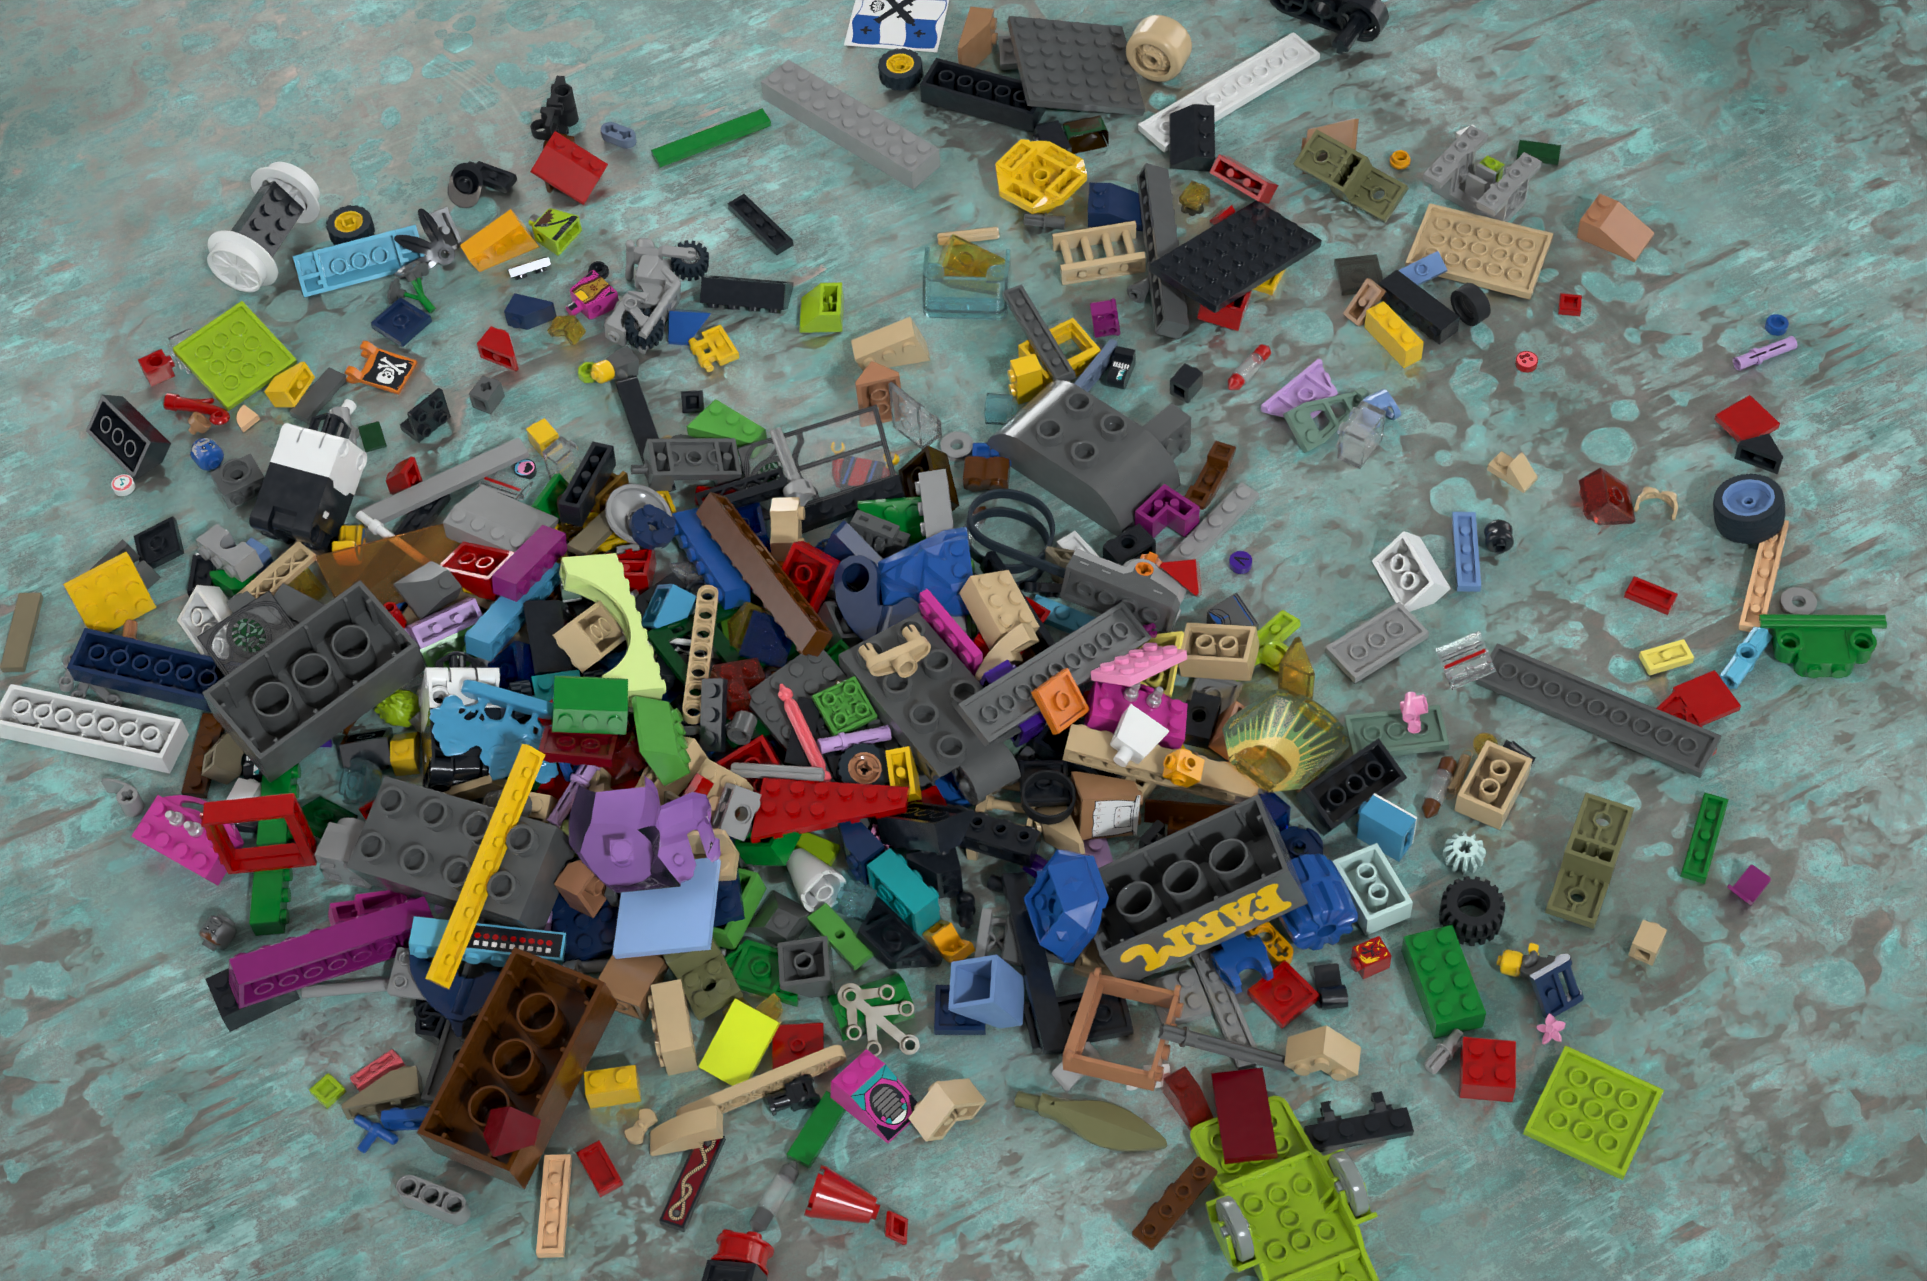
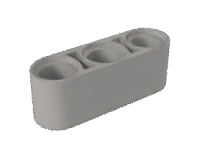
[396,1175,471,1225]

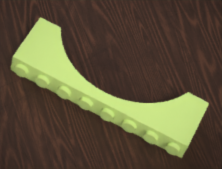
[559,553,666,707]

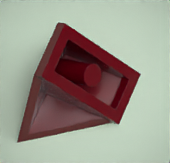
[483,1106,542,1157]

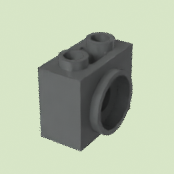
[210,454,265,510]

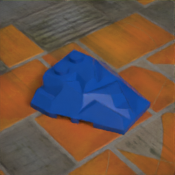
[878,527,973,617]

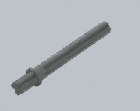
[1158,1023,1290,1072]

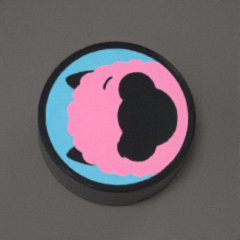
[514,459,537,481]

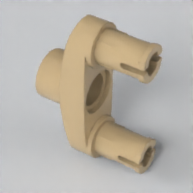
[859,625,931,678]

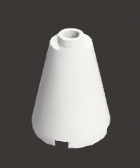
[786,848,846,913]

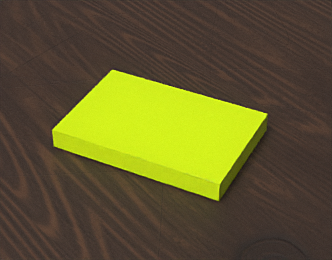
[698,998,780,1086]

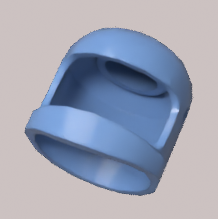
[1359,389,1401,428]

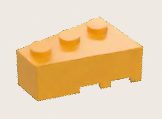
[460,209,539,272]

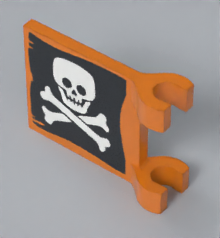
[345,341,417,395]

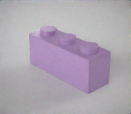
[406,597,483,649]

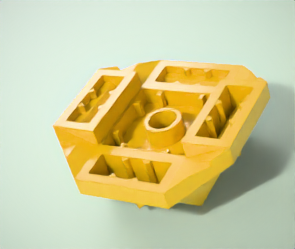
[995,139,1087,215]

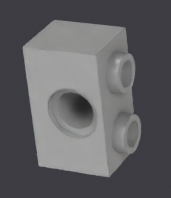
[711,782,761,841]

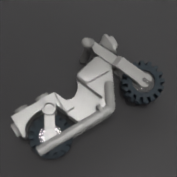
[604,238,709,354]

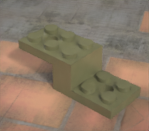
[1293,129,1409,223]
[1545,792,1634,929]
[663,935,744,1021]

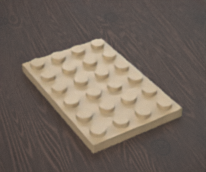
[1405,203,1553,299]

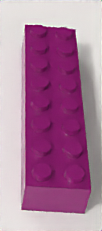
[229,896,434,1009]

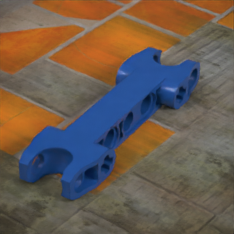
[1210,933,1274,994]

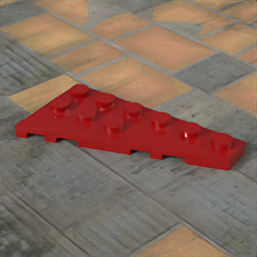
[751,778,909,843]

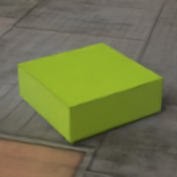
[309,1073,347,1109]

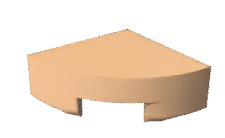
[236,404,260,433]

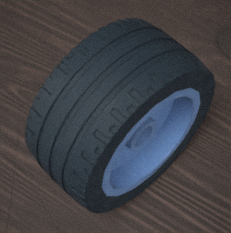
[1713,473,1785,544]

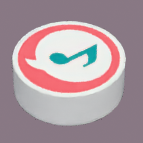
[111,474,135,496]

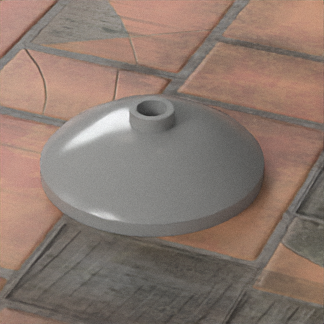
[605,484,672,545]

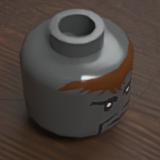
[199,913,237,952]

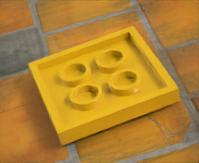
[63,552,157,633]

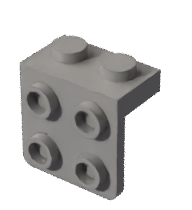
[387,947,434,1000]

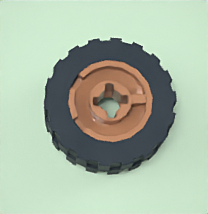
[836,743,889,785]

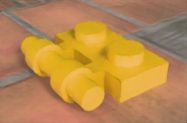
[688,324,739,372]

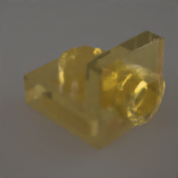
[1179,180,1210,211]

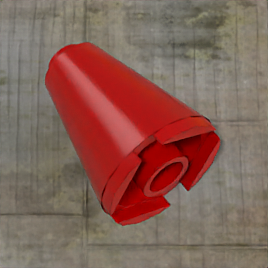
[804,1165,881,1224]

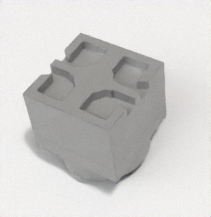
[314,818,372,889]

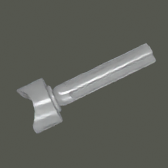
[770,427,816,506]

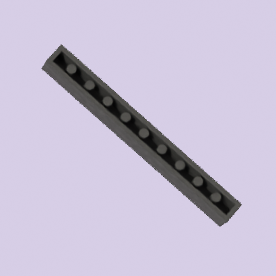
[1137,163,1190,340]

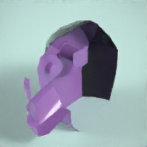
[569,774,721,893]

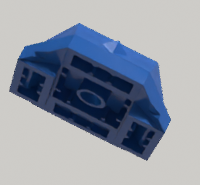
[1023,849,1109,963]

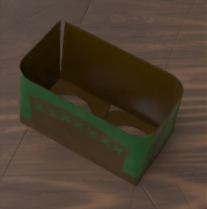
[1063,115,1109,154]

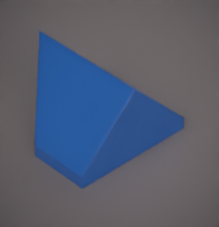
[668,309,711,345]

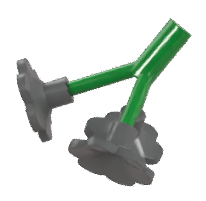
[387,261,436,313]

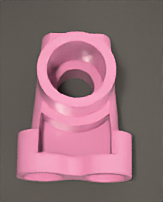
[1400,692,1428,734]

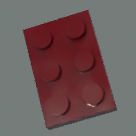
[538,725,618,768]

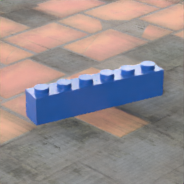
[672,508,751,610]

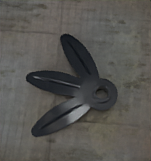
[394,208,455,279]

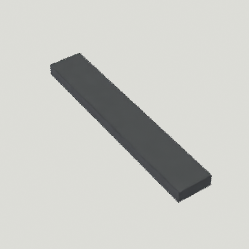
[1002,284,1076,381]

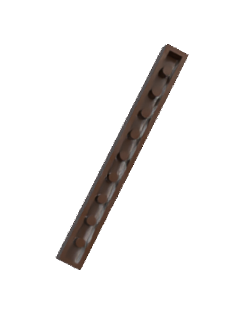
[696,492,833,657]

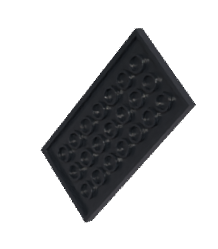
[1149,200,1322,313]

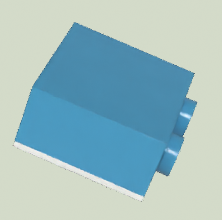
[1356,793,1417,862]

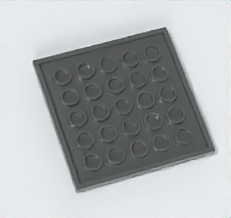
[1007,16,1145,116]

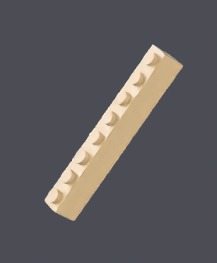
[1062,724,1262,805]

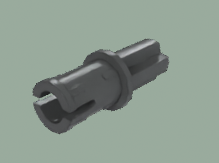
[1023,213,1066,230]

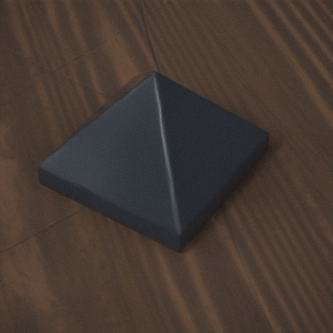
[681,390,704,413]

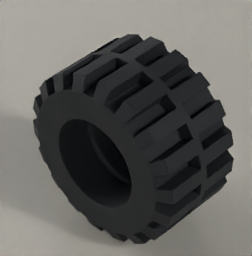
[1439,876,1505,946]

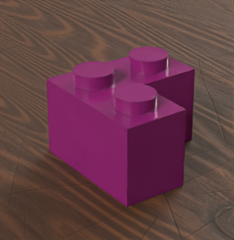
[1135,484,1200,538]

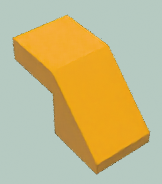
[922,920,976,963]

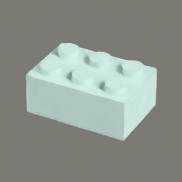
[1332,843,1413,936]

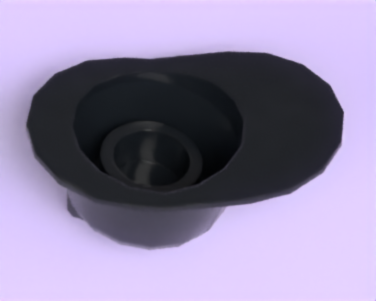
[447,163,483,208]

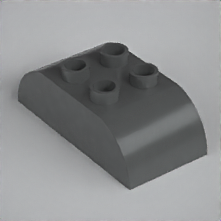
[987,380,1180,536]

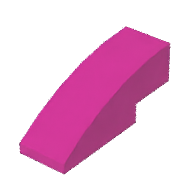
[328,890,407,926]

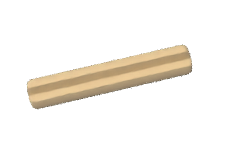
[937,227,999,246]

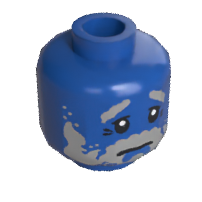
[190,438,224,471]

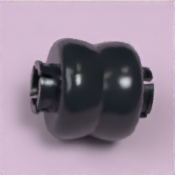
[1484,519,1514,554]

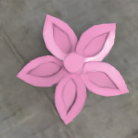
[1536,1013,1566,1045]

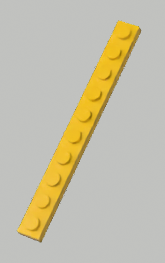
[425,744,545,989]

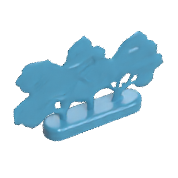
[429,680,559,784]

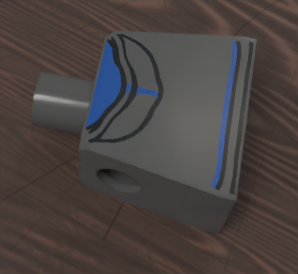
[1206,593,1259,631]

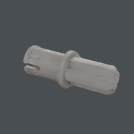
[1424,1029,1466,1074]

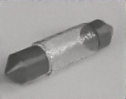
[749,1161,799,1233]

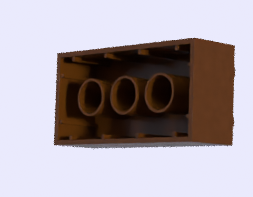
[417,947,618,1190]

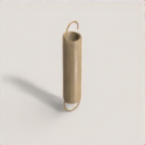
[1447,750,1473,799]

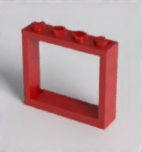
[200,793,318,874]

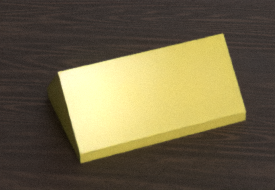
[1139,631,1184,698]

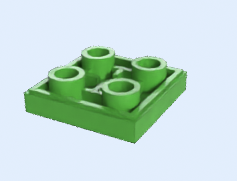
[812,676,877,736]

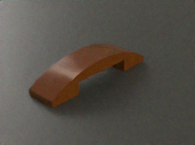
[1184,440,1236,510]

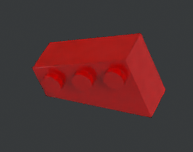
[607,548,657,595]

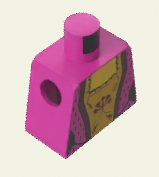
[565,270,619,319]

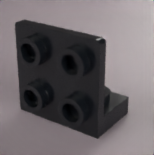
[400,388,451,443]

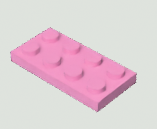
[1091,643,1187,686]

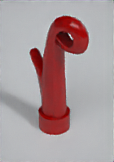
[164,393,230,426]

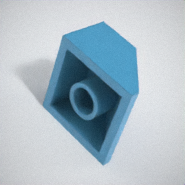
[641,584,697,629]

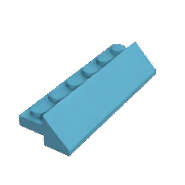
[293,225,425,297]

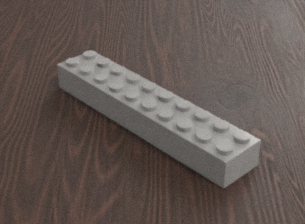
[761,59,940,190]

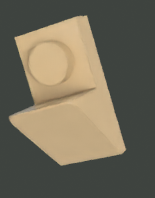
[1487,451,1538,493]

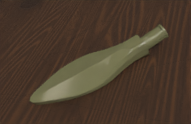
[1014,1091,1168,1152]

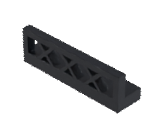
[695,467,788,510]

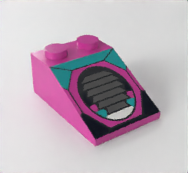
[830,1049,918,1144]

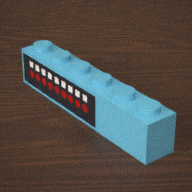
[409,916,566,967]

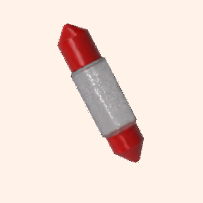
[1228,344,1271,390]

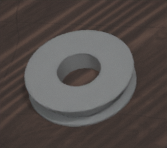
[940,432,974,462]
[1779,587,1817,615]

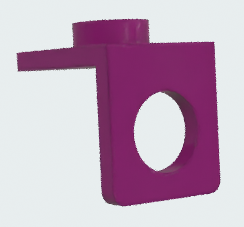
[1727,864,1771,906]

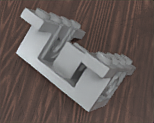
[1423,125,1542,222]

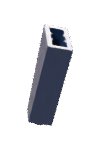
[823,520,883,605]

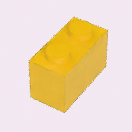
[1007,354,1043,405]
[584,1065,641,1109]

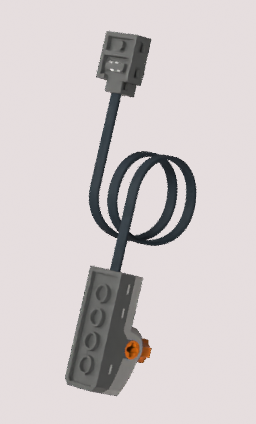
[850,489,1187,634]

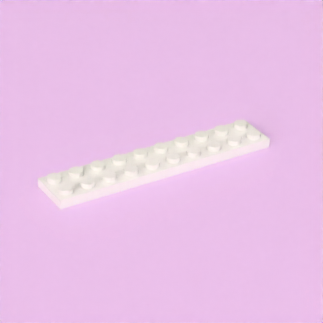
[1138,32,1320,153]

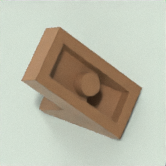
[1343,278,1386,326]

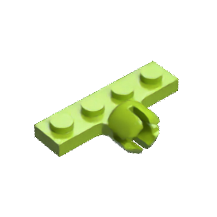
[1235,610,1301,682]

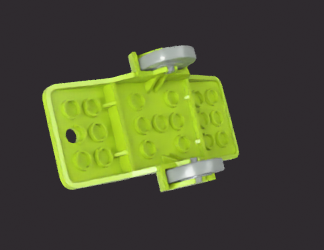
[1190,1096,1379,1281]

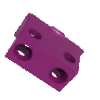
[1090,298,1121,338]

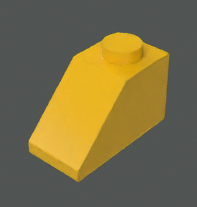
[264,362,315,407]
[390,732,420,777]
[885,746,922,802]

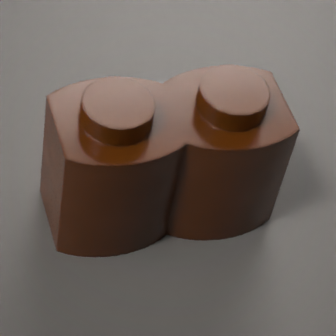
[963,456,1011,492]

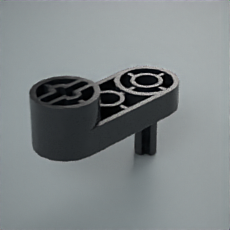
[1269,0,1389,55]

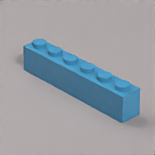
[464,562,561,662]

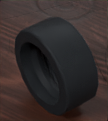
[1450,283,1491,326]

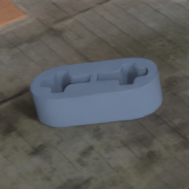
[600,122,637,149]

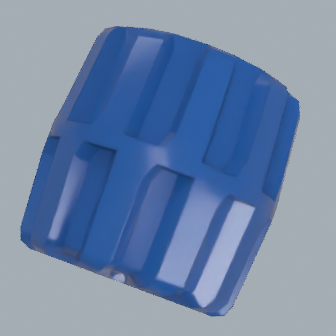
[1279,853,1358,951]

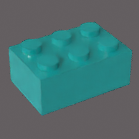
[867,848,940,937]

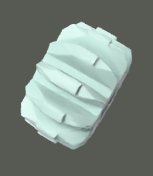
[1443,831,1486,875]

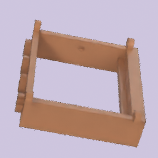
[1062,966,1184,1091]

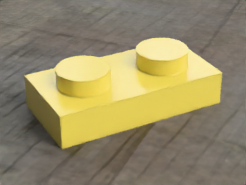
[1639,639,1694,675]

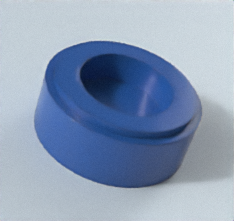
[1765,314,1789,336]

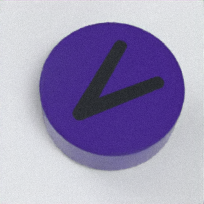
[1229,551,1252,574]

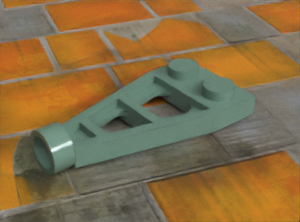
[1283,387,1369,453]

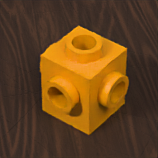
[1162,748,1205,788]

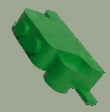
[1759,614,1887,679]

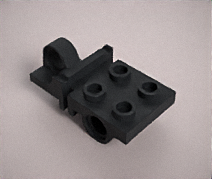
[530,75,579,141]

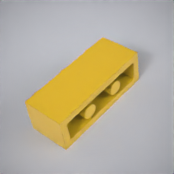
[1364,301,1424,368]

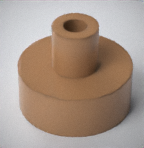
[188,412,211,435]

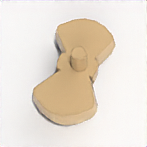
[624,1108,658,1145]

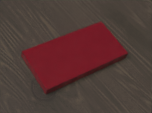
[1211,1067,1278,1164]

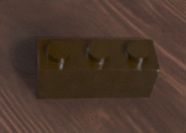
[898,445,960,512]

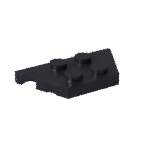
[856,897,943,969]

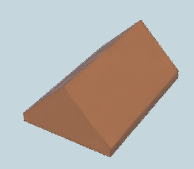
[855,361,904,428]

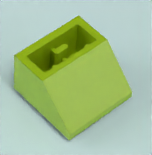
[799,282,844,333]

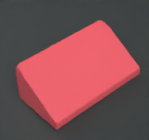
[349,1049,406,1092]

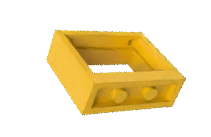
[1018,318,1101,388]

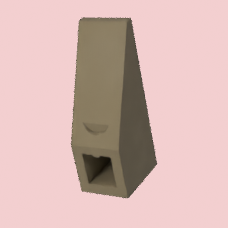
[201,732,244,785]

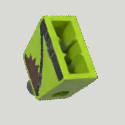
[528,208,582,256]

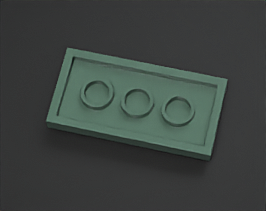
[1344,705,1450,756]

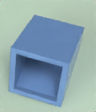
[948,954,1025,1029]

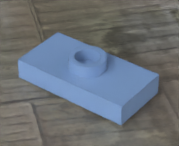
[1399,251,1448,286]

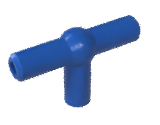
[354,1115,399,1153]

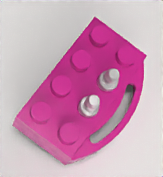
[1084,681,1188,750]
[131,795,244,886]

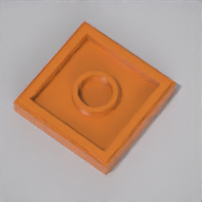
[1031,668,1090,735]

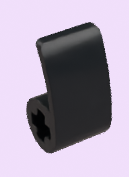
[1314,963,1348,1010]

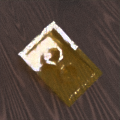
[932,234,1009,296]

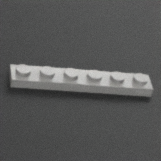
[1162,482,1259,572]

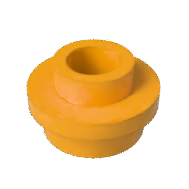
[1389,150,1411,169]

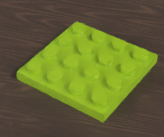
[173,301,297,411]
[1523,1045,1664,1180]

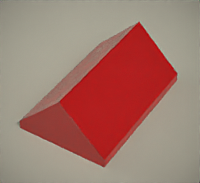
[1160,559,1202,597]

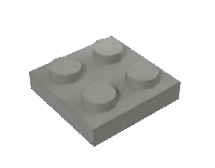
[1146,968,1211,1026]

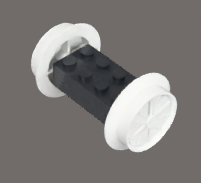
[207,162,320,292]

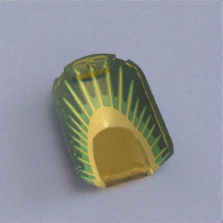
[1222,689,1349,792]

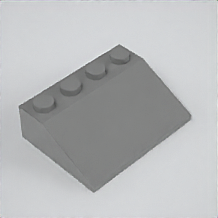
[443,485,560,552]

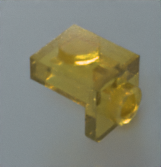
[547,315,586,345]

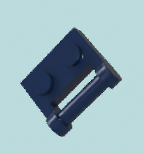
[1529,954,1584,1018]

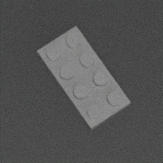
[1325,602,1429,684]

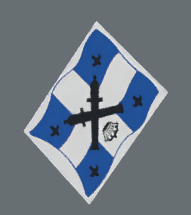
[844,0,949,52]

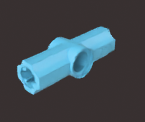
[1719,627,1772,689]

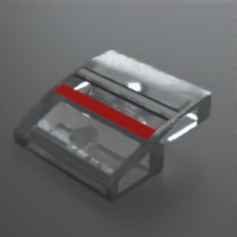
[473,470,533,501]
[1436,631,1496,690]

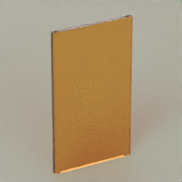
[316,524,461,605]

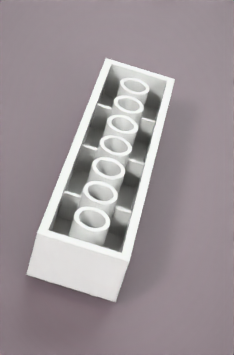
[0,684,189,774]

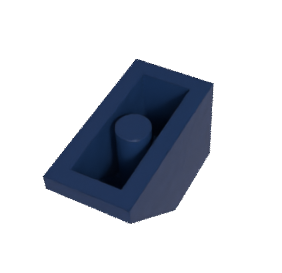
[504,293,557,330]

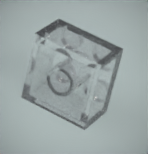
[1336,400,1386,469]

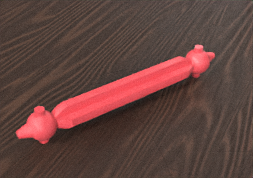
[778,684,832,782]

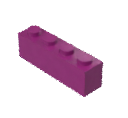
[492,525,567,602]

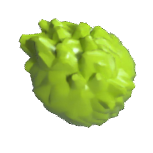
[374,689,420,727]

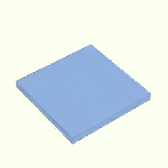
[613,858,721,959]

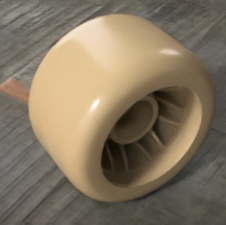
[1126,15,1192,82]

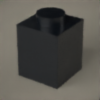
[1170,363,1203,403]

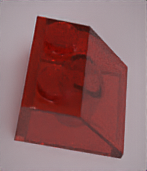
[1579,467,1636,525]

